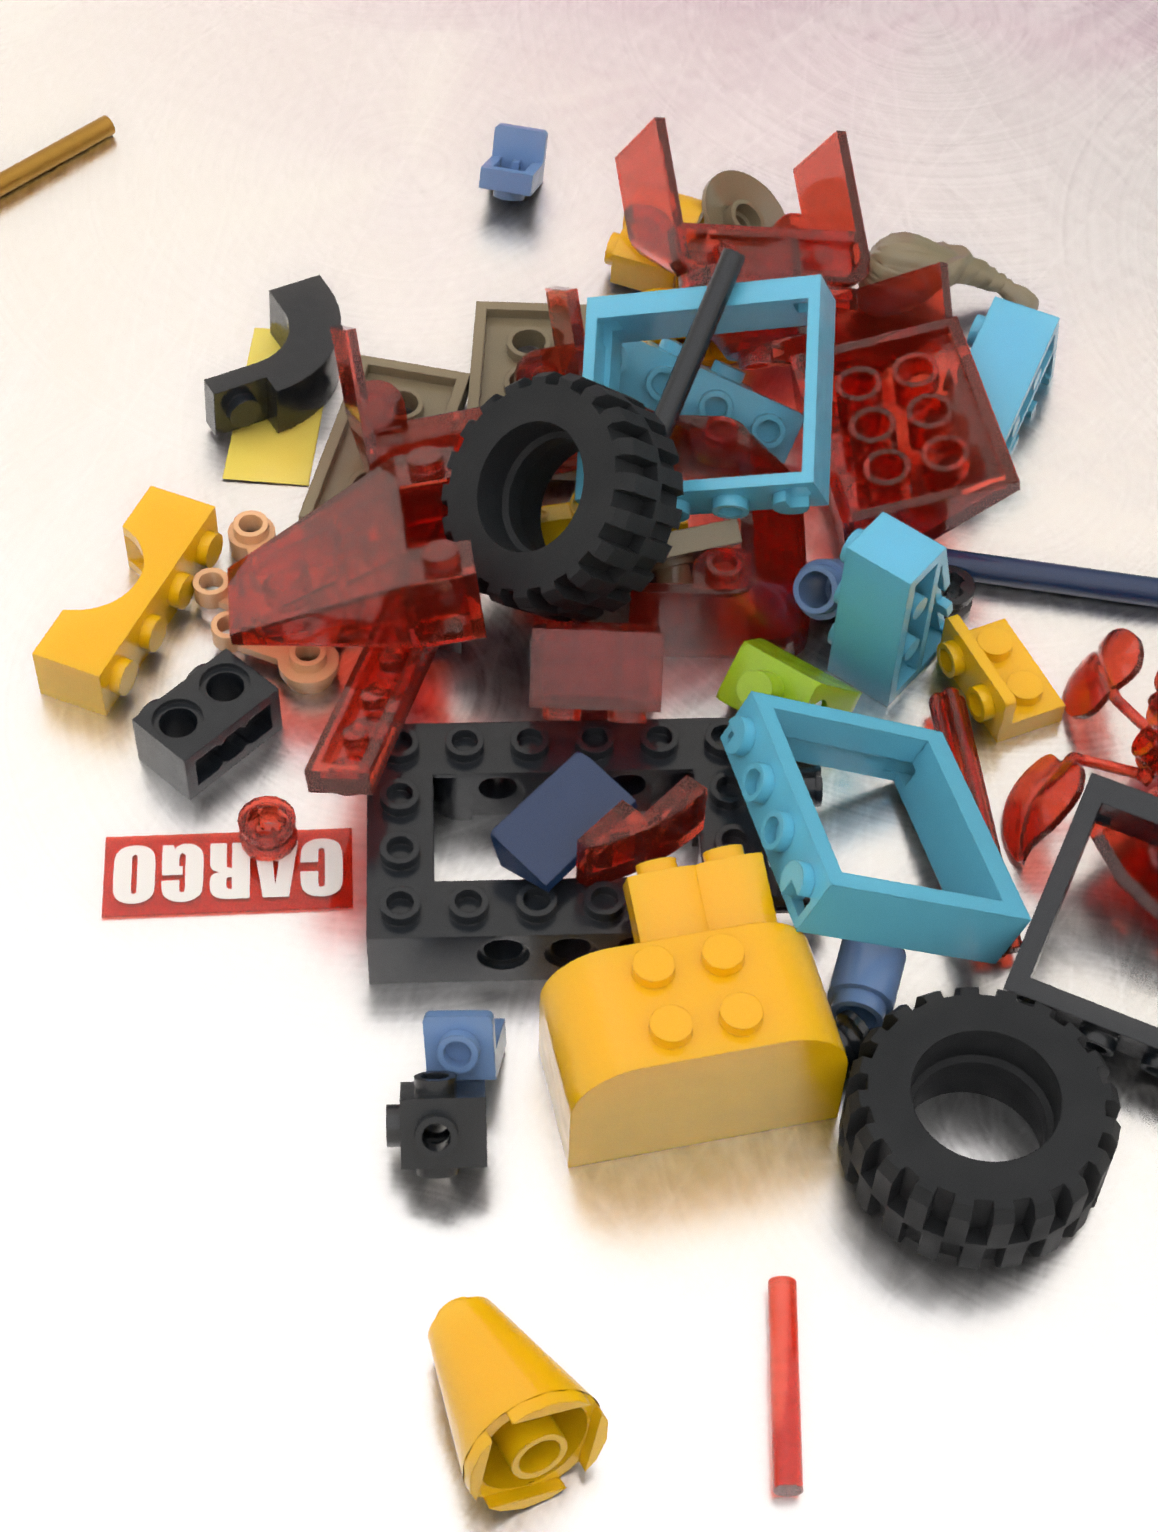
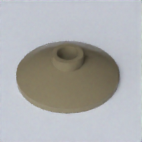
[702,170,790,270]

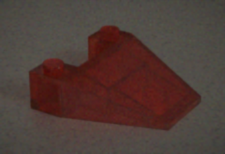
[227,446,487,648]

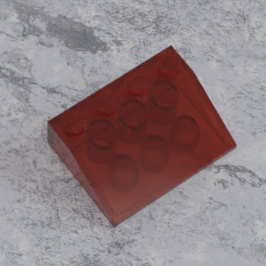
[789,316,1020,550]

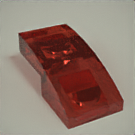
[576,775,708,887]

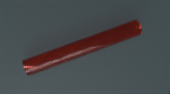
[768,1276,803,1497]

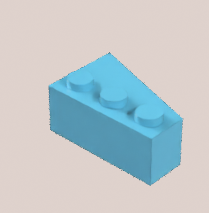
[827,511,953,707]

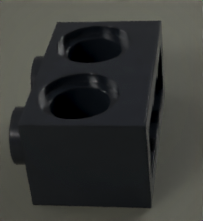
[132,649,283,800]

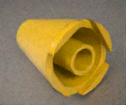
[428,1296,608,1512]

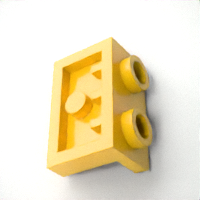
[937,614,1066,743]

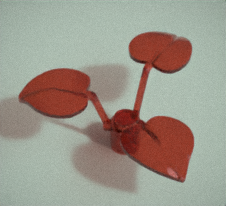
[1002,628,1158,866]

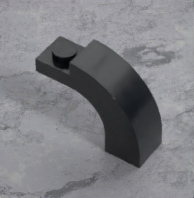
[204,275,341,436]

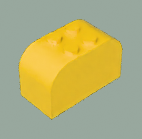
[538,922,848,1168]

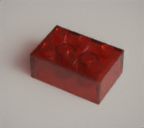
[529,619,664,723]

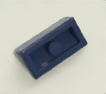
[490,751,638,892]

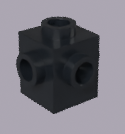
[386,1071,487,1179]

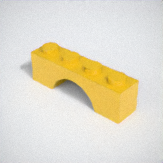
[32,486,223,716]

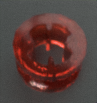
[237,796,298,862]

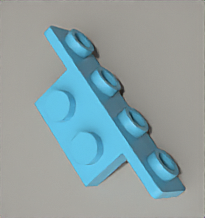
[574,338,804,467]

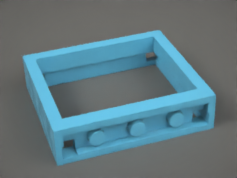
[575,274,836,522]
[720,691,1031,964]

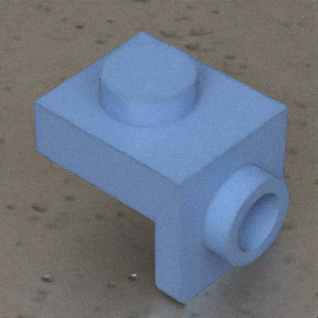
[479,123,548,201]
[422,1010,507,1080]

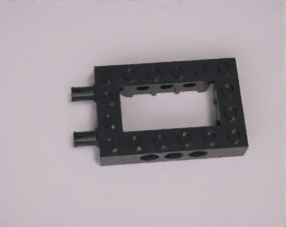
[366,717,823,984]

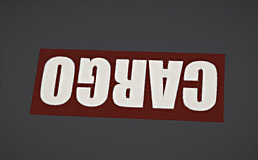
[101,828,353,918]

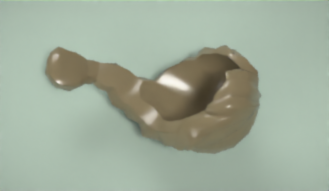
[858,232,1039,318]

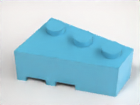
[923,296,1060,488]

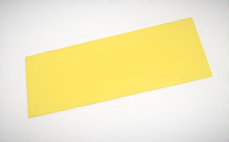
[222,328,324,486]

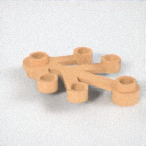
[193,510,365,694]

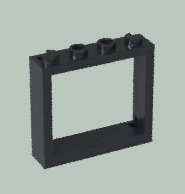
[1003,773,1158,1078]

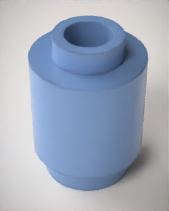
[793,559,844,620]
[827,939,907,1030]

